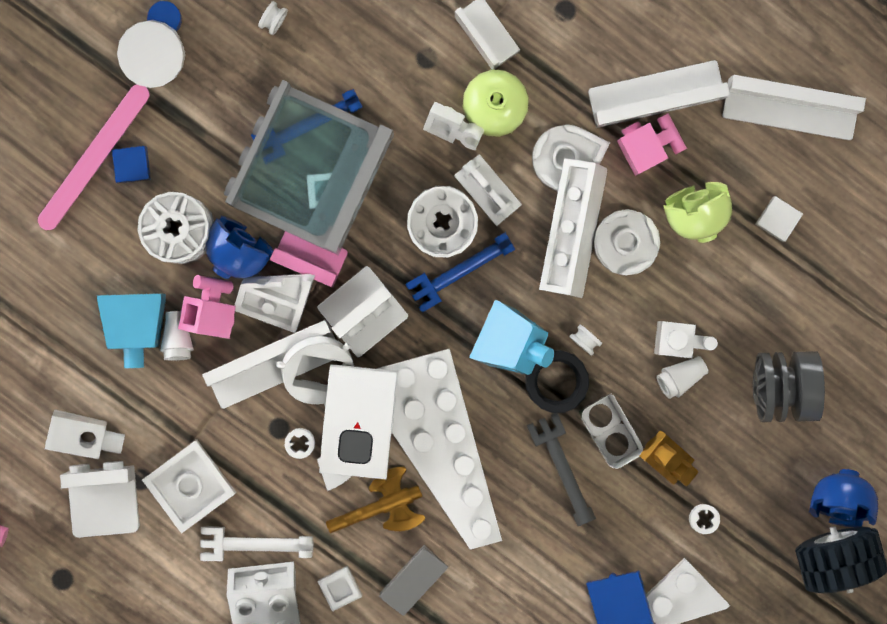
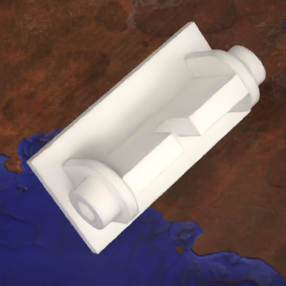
[454,154,522,226]

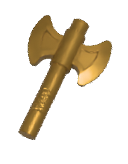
[326,467,425,534]

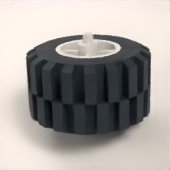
[795,526,887,593]

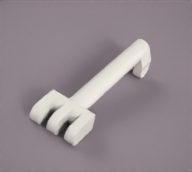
[200,526,314,561]

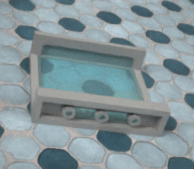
[224,80,394,255]

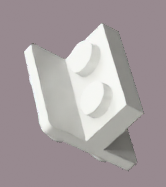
[317,266,408,357]

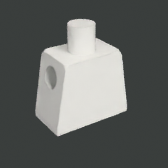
[45,410,125,459]

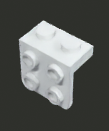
[60,461,140,538]

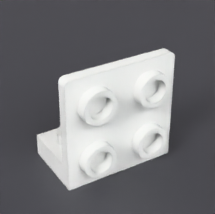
[227,562,301,624]

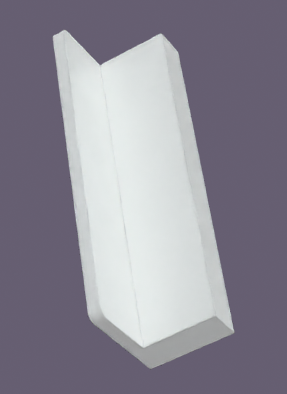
[588,60,730,128]
[722,75,866,140]
[539,158,607,298]
[202,320,335,409]

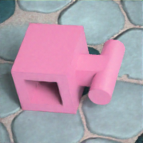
[617,113,687,176]
[178,275,236,339]

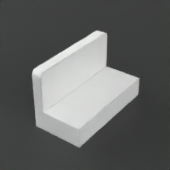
[455,0,520,70]

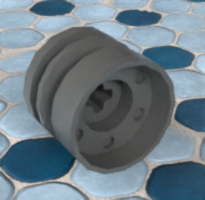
[752,351,825,422]

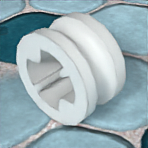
[258,1,288,35]
[569,324,602,356]
[284,428,315,459]
[689,504,720,534]

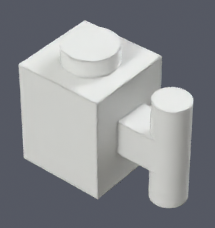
[654,321,718,358]

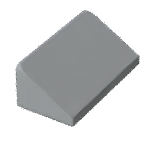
[379,545,448,616]

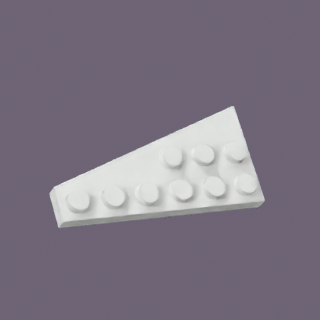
[376,349,502,550]

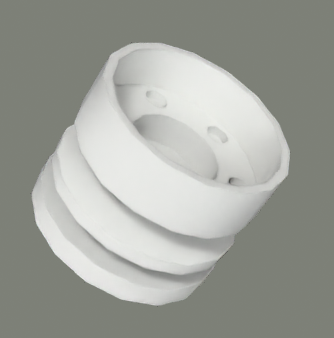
[407,186,478,258]
[138,192,214,264]

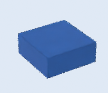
[112,146,151,184]

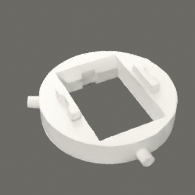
[276,336,354,406]

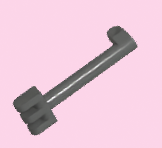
[527,413,596,526]

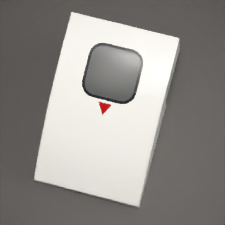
[319,364,397,479]

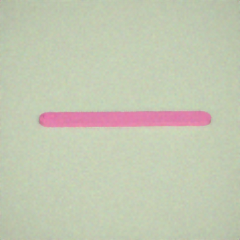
[38,85,150,230]

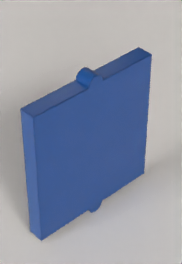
[586,571,654,624]

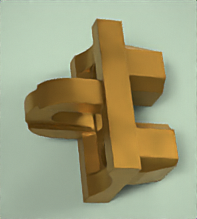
[639,430,699,486]

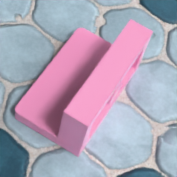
[270,231,348,287]

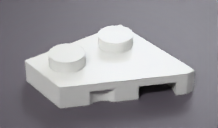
[234,274,315,333]
[646,558,730,624]

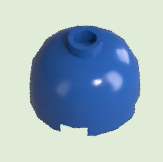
[205,216,273,279]
[809,469,878,527]

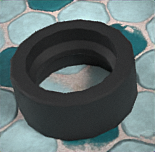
[525,350,589,413]

